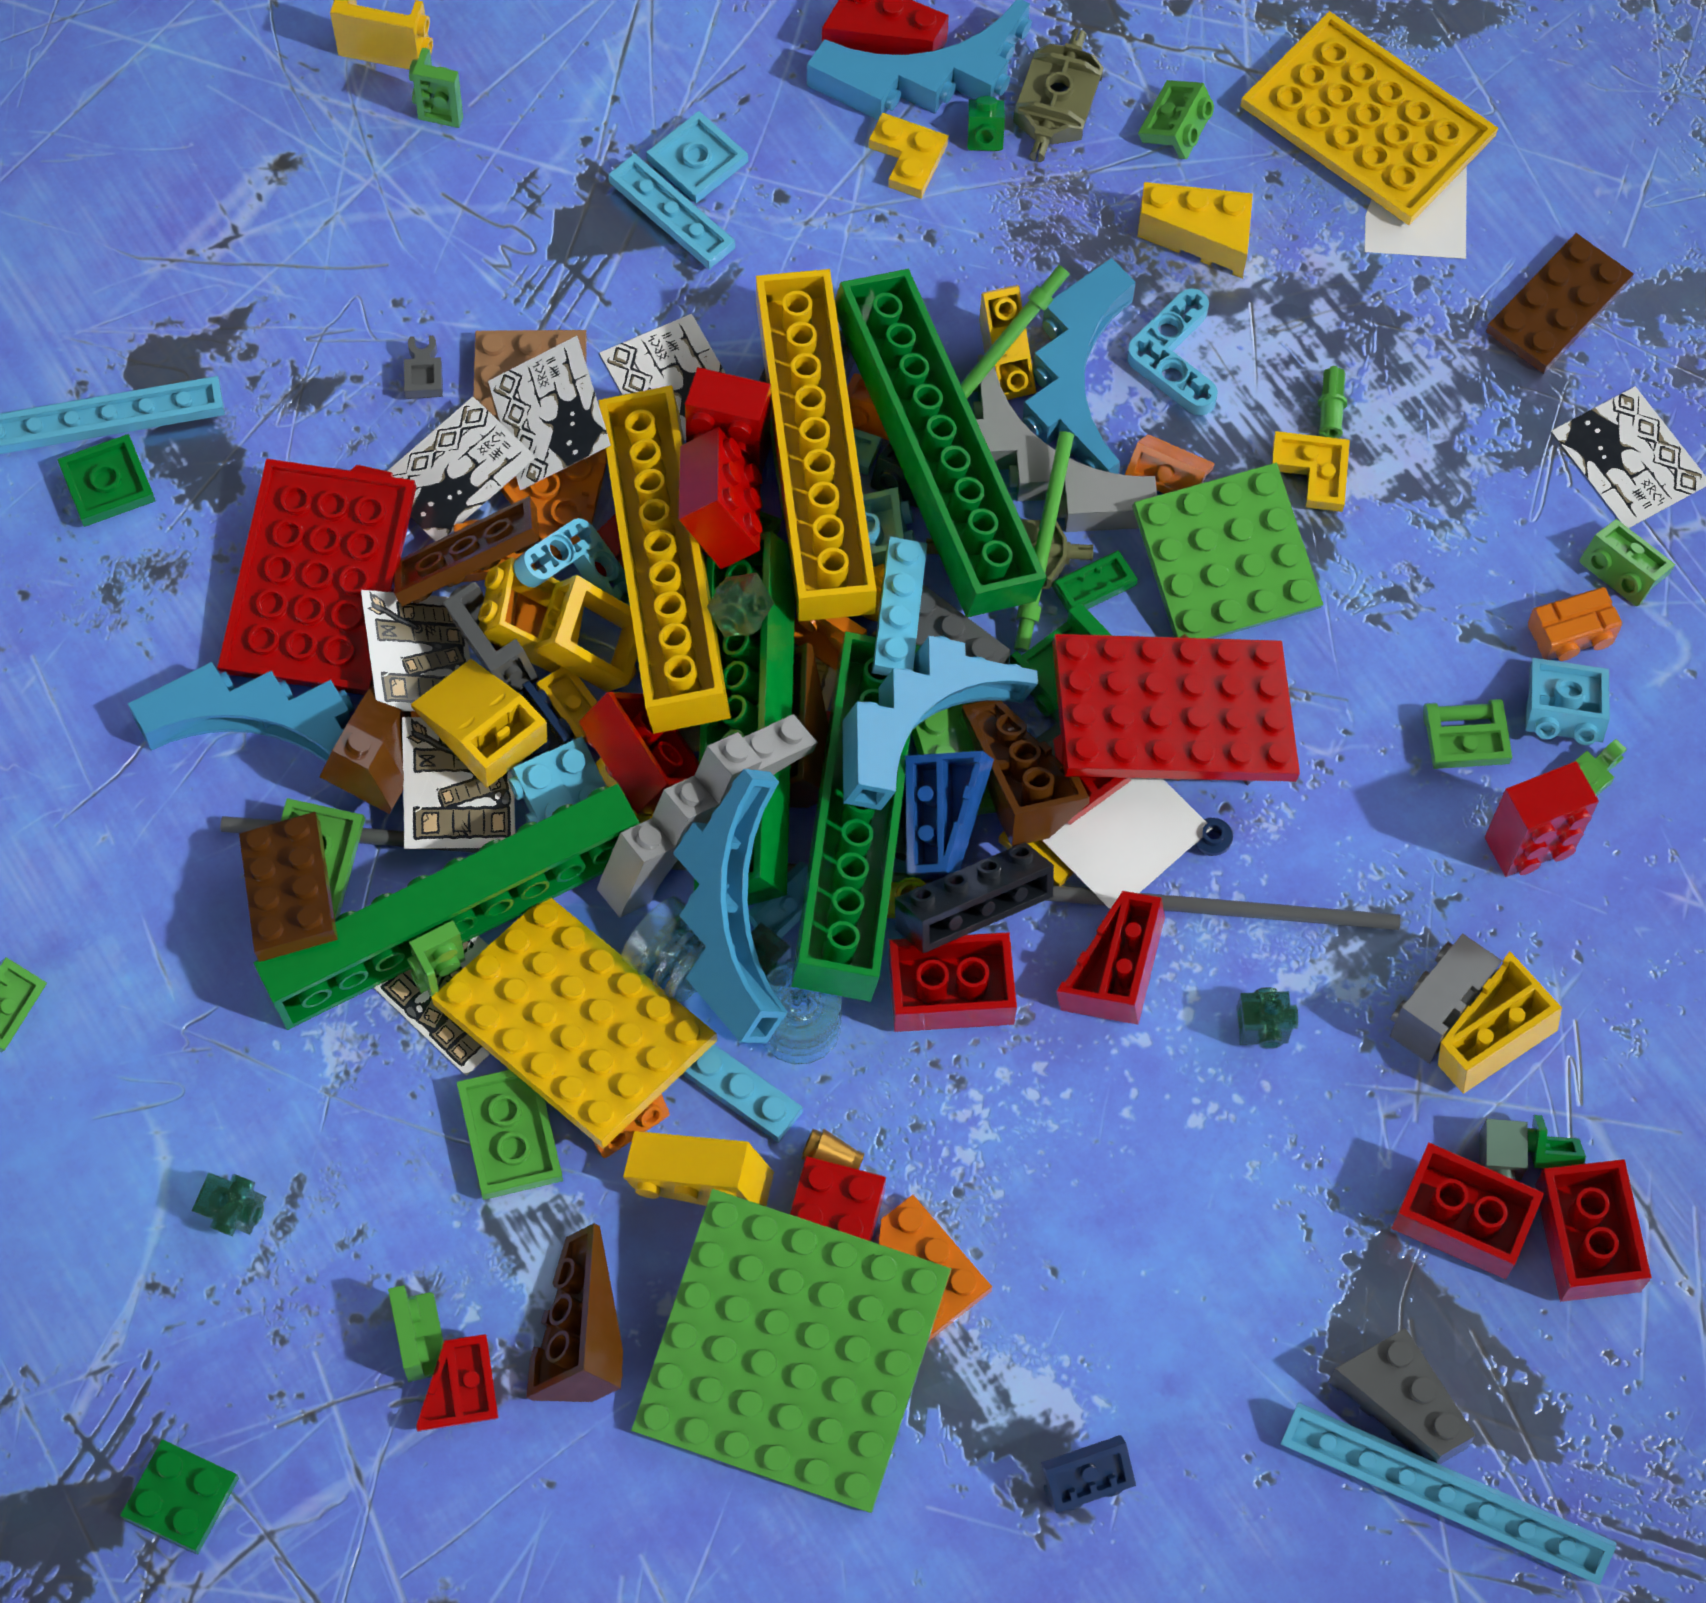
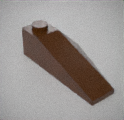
[962,700,1089,847]

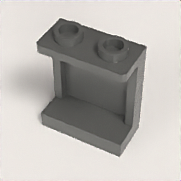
[443,582,539,693]

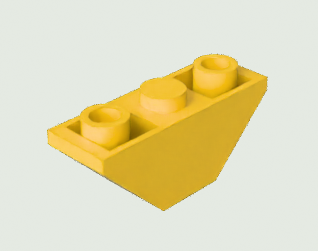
[979,284,1036,400]

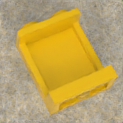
[330,0,433,70]

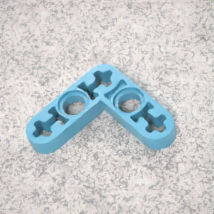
[1127,288,1218,416]
[513,518,630,606]

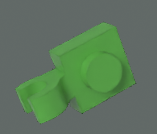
[1574,739,1627,796]

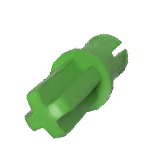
[1318,366,1348,438]

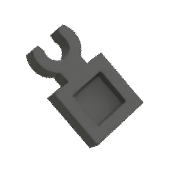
[404,335,443,399]

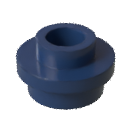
[1195,818,1233,856]

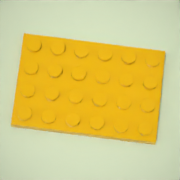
[1240,11,1498,225]
[431,898,718,1149]

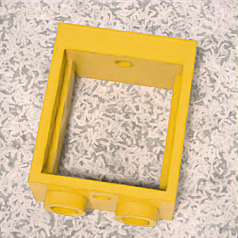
[478,557,584,673]
[534,575,637,692]

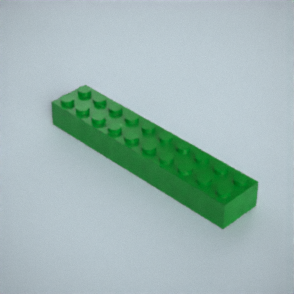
[835,268,1047,618]
[694,530,795,906]
[791,631,921,1002]
[253,783,640,1030]

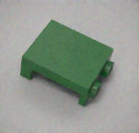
[1009,602,1112,723]

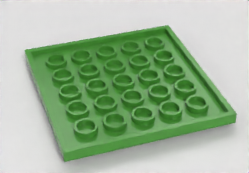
[631,1189,952,1513]

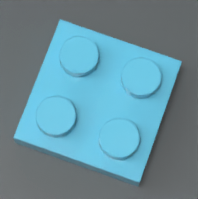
[646,111,748,203]

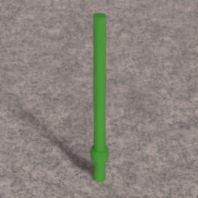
[961,265,1070,399]
[1014,431,1074,652]

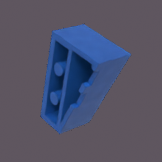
[905,751,994,881]

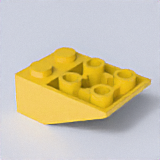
[411,659,547,788]

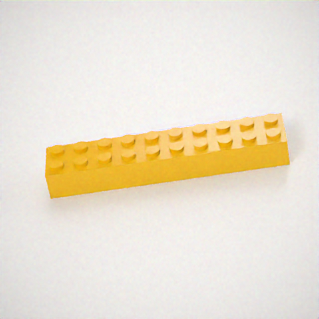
[756,269,877,622]
[598,385,731,734]

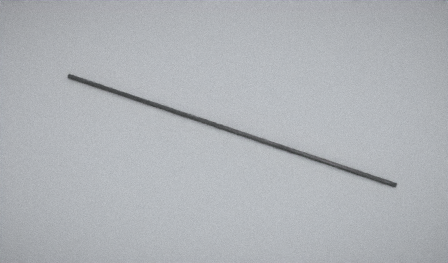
[220,816,1401,930]

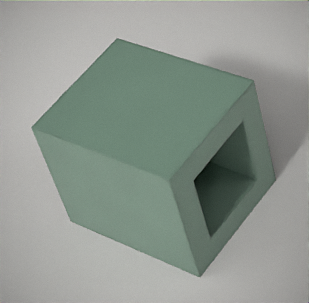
[1479,1119,1528,1181]

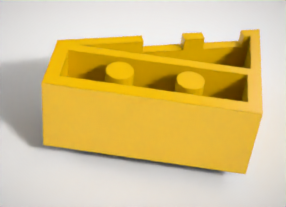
[1137,182,1253,279]
[1438,951,1562,1094]
[623,1131,774,1206]

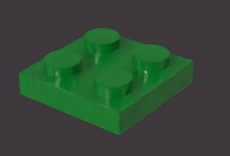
[57,434,156,527]
[120,1439,239,1555]

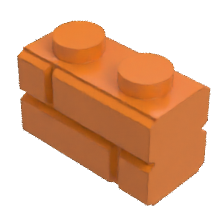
[1528,587,1622,661]

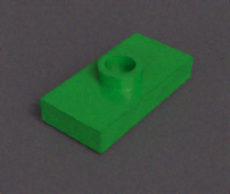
[1052,550,1138,612]

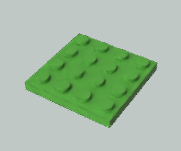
[1132,463,1324,639]

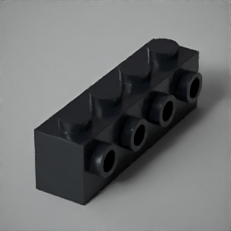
[895,842,1054,954]

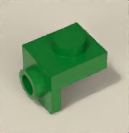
[967,96,1005,151]
[1528,1115,1586,1169]

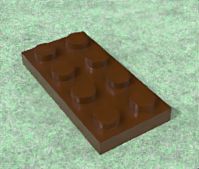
[1486,233,1634,374]
[394,496,539,606]
[239,812,338,962]

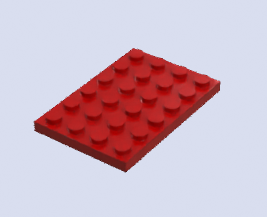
[217,458,417,695]
[1052,634,1300,782]

